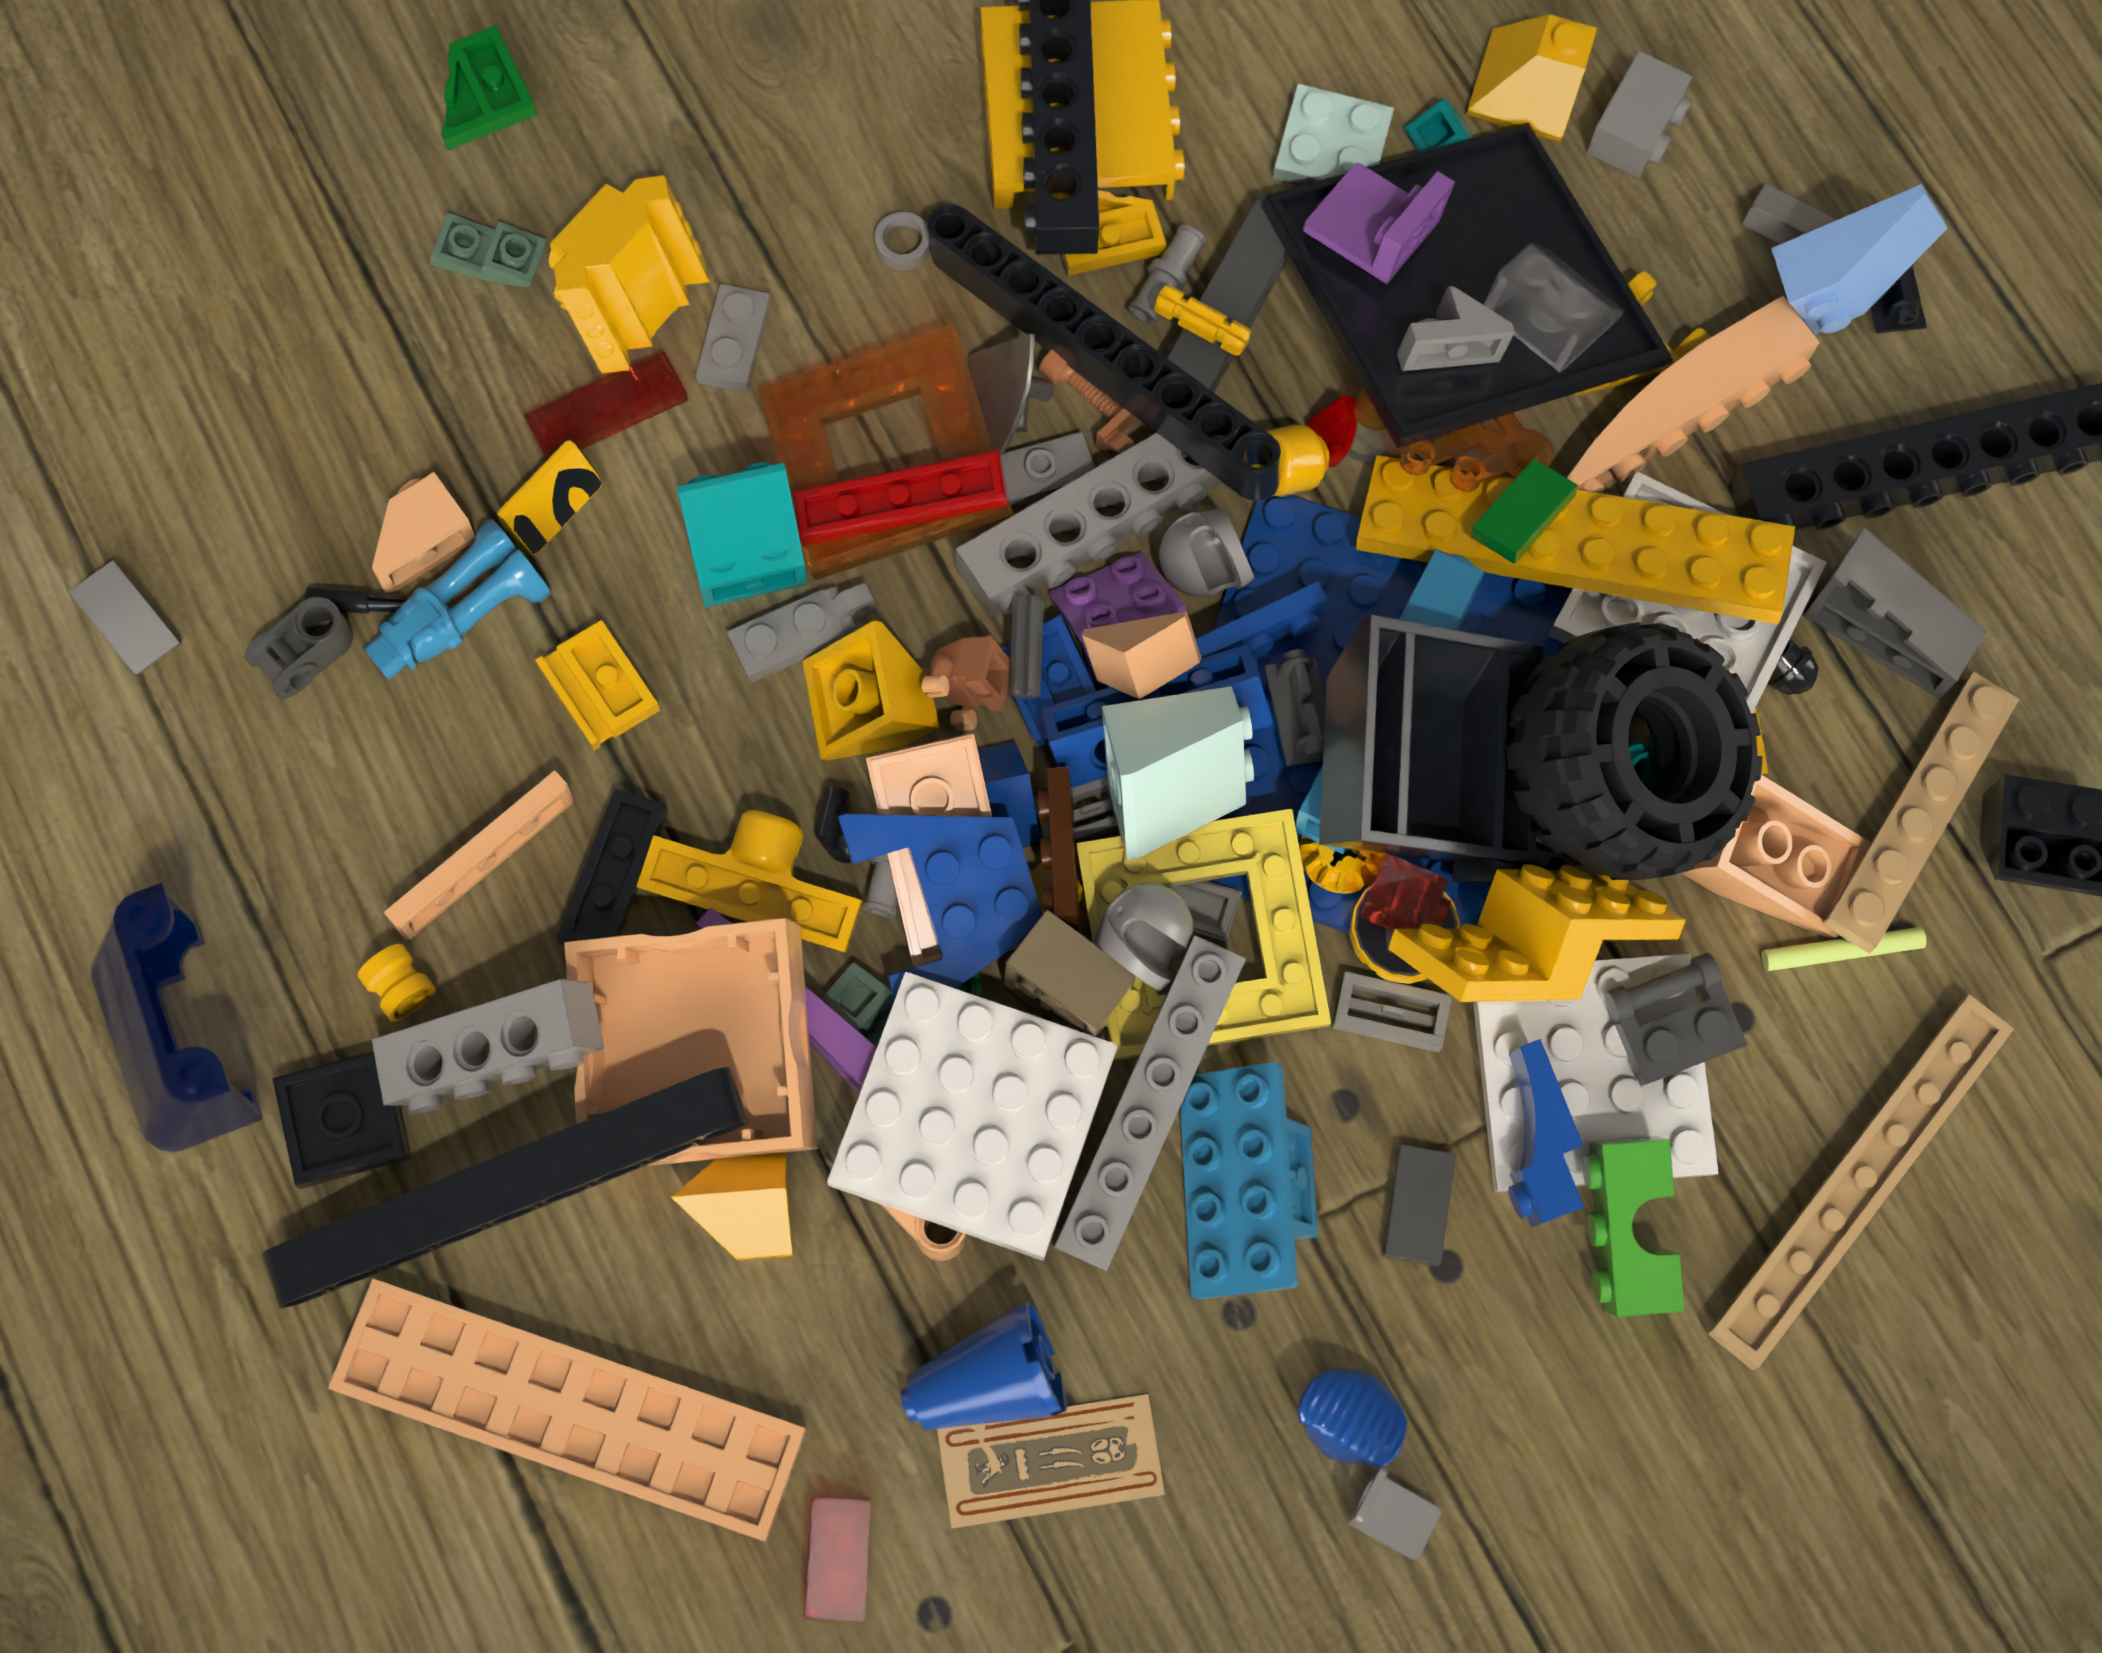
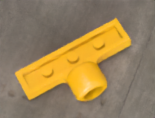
[636,810,863,954]

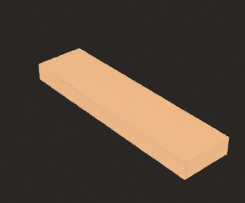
[383,770,574,941]

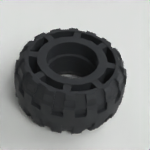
[1507,622,1763,880]

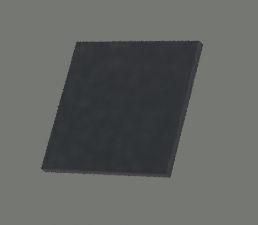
[1262,123,1671,449]

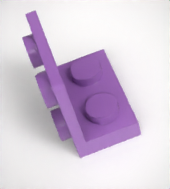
[1303,163,1455,284]
[1049,553,1187,691]

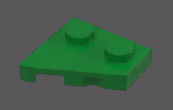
[441,25,537,151]

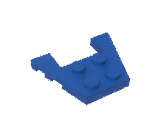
[837,814,1043,1001]

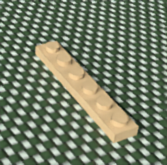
[1822,672,2020,954]

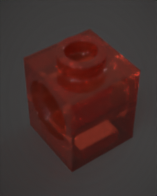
[1359,853,1451,932]

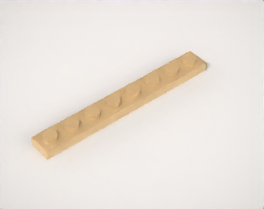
[1707,994,2014,1370]

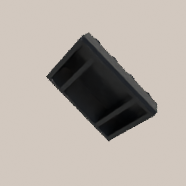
[1319,615,1544,865]

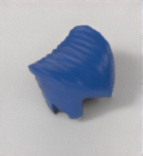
[1298,1368,1407,1468]

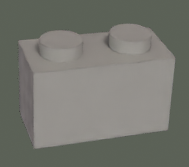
[1586,51,1693,179]

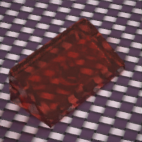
[804,1497,871,1622]

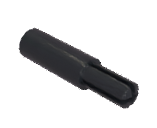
[305,586,406,614]

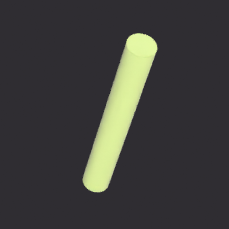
[1761,927,1926,972]

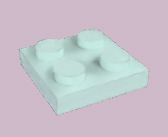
[1272,84,1394,185]

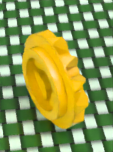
[1299,835,1387,894]

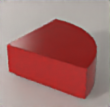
[1307,396,1357,468]

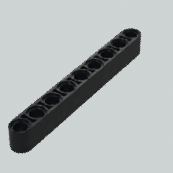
[926,204,1281,501]
[262,1067,749,1309]

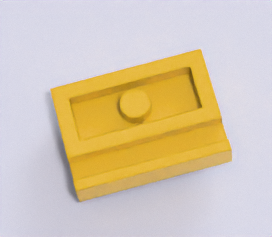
[535,620,660,751]

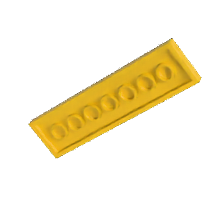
[1356,455,1795,624]

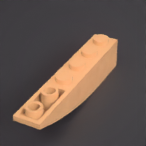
[1567,296,1820,493]

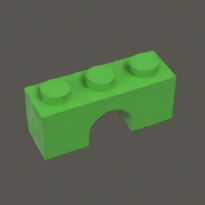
[1583,1136,1685,1317]

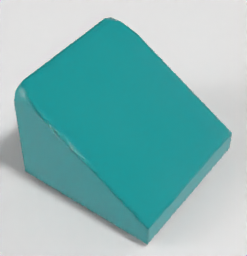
[1404,97,1475,153]

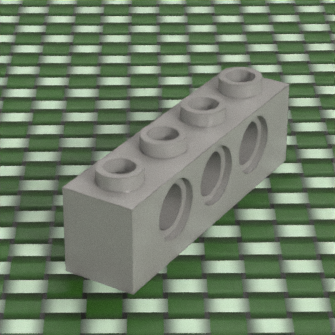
[372,979,604,1114]

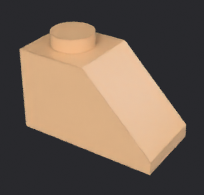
[372,472,475,594]

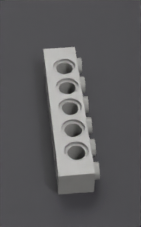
[956,396,1227,619]
[1054,935,1246,1272]

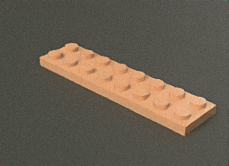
[328,1279,806,1543]

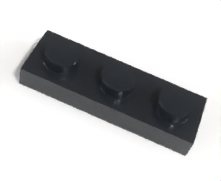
[556,789,668,945]

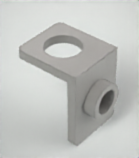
[1347,1467,1441,1560]

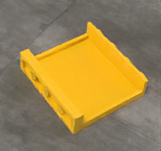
[980,0,1184,209]

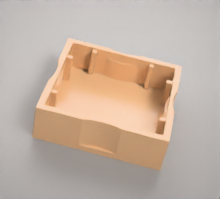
[564,918,818,1166]

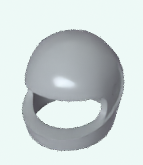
[1159,508,1255,597]
[1094,883,1193,991]

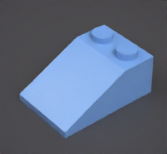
[1771,184,1948,334]

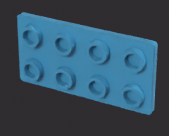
[1180,1062,1319,1300]

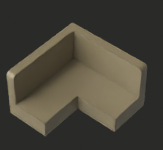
[1003,910,1136,1037]

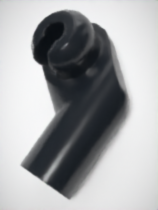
[814,786,851,863]

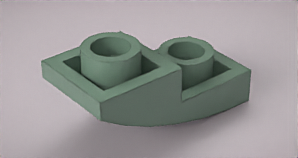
[430,212,547,287]

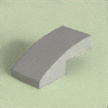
[68,560,180,676]

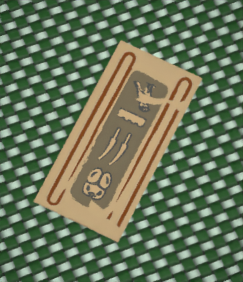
[937,1394,1165,1529]

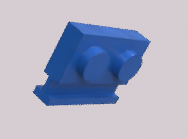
[1001,615,1099,746]

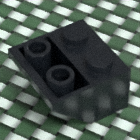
[1980,774,2102,897]

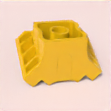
[549,175,709,374]

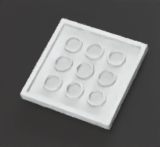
[1549,471,1827,714]
[1473,954,1719,1192]
[827,972,1118,1261]

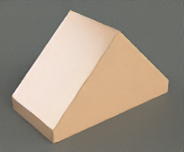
[1082,611,1201,700]

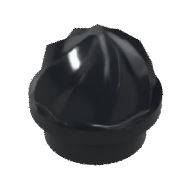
[1768,640,1818,695]

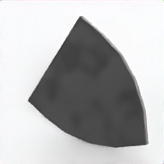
[968,333,1053,456]

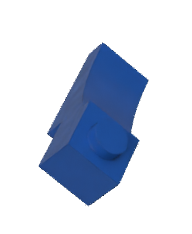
[1508,1039,1584,1227]

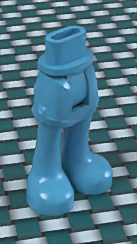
[363,518,552,680]

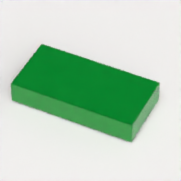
[1471,459,1578,564]

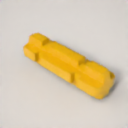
[1154,285,1251,356]

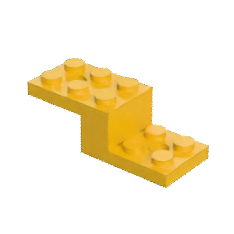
[1388,864,1686,1002]

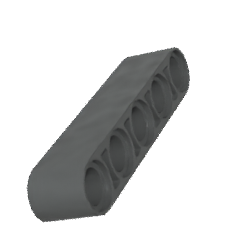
[1168,194,1289,409]

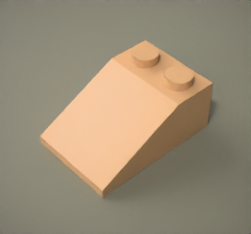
[1681,774,1870,939]

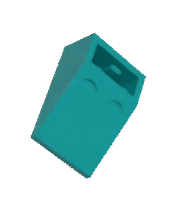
[676,462,807,608]

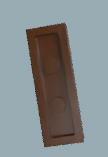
[1038,767,1081,934]

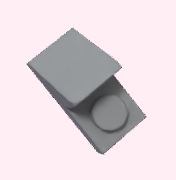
[1397,286,1515,371]

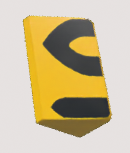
[498,440,602,556]

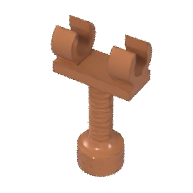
[1039,349,1156,460]

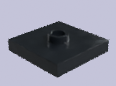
[272,1051,410,1189]

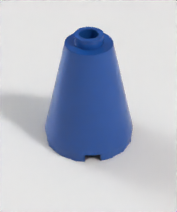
[900,1302,1067,1430]

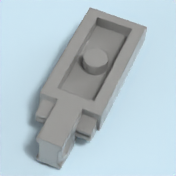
[726,583,875,683]

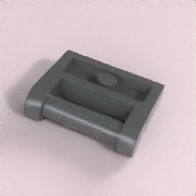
[1604,953,1748,1086]

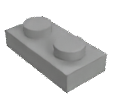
[696,284,771,393]

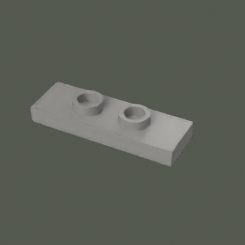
[946,432,1095,525]

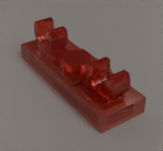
[524,351,688,461]

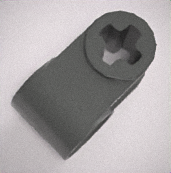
[244,597,353,699]

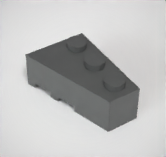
[1804,527,1987,700]

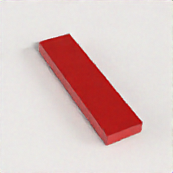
[792,450,1009,546]

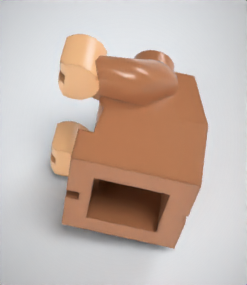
[921,636,1010,731]

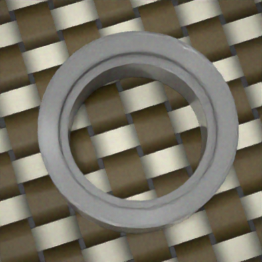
[875,212,930,271]

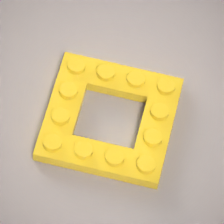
[1076,809,1331,1061]

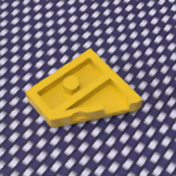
[1051,190,1166,276]

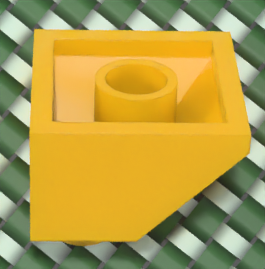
[1466,14,1597,143]
[802,620,939,761]

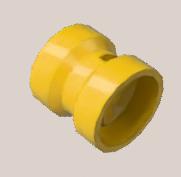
[357,944,436,1022]

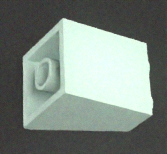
[1102,686,1254,860]

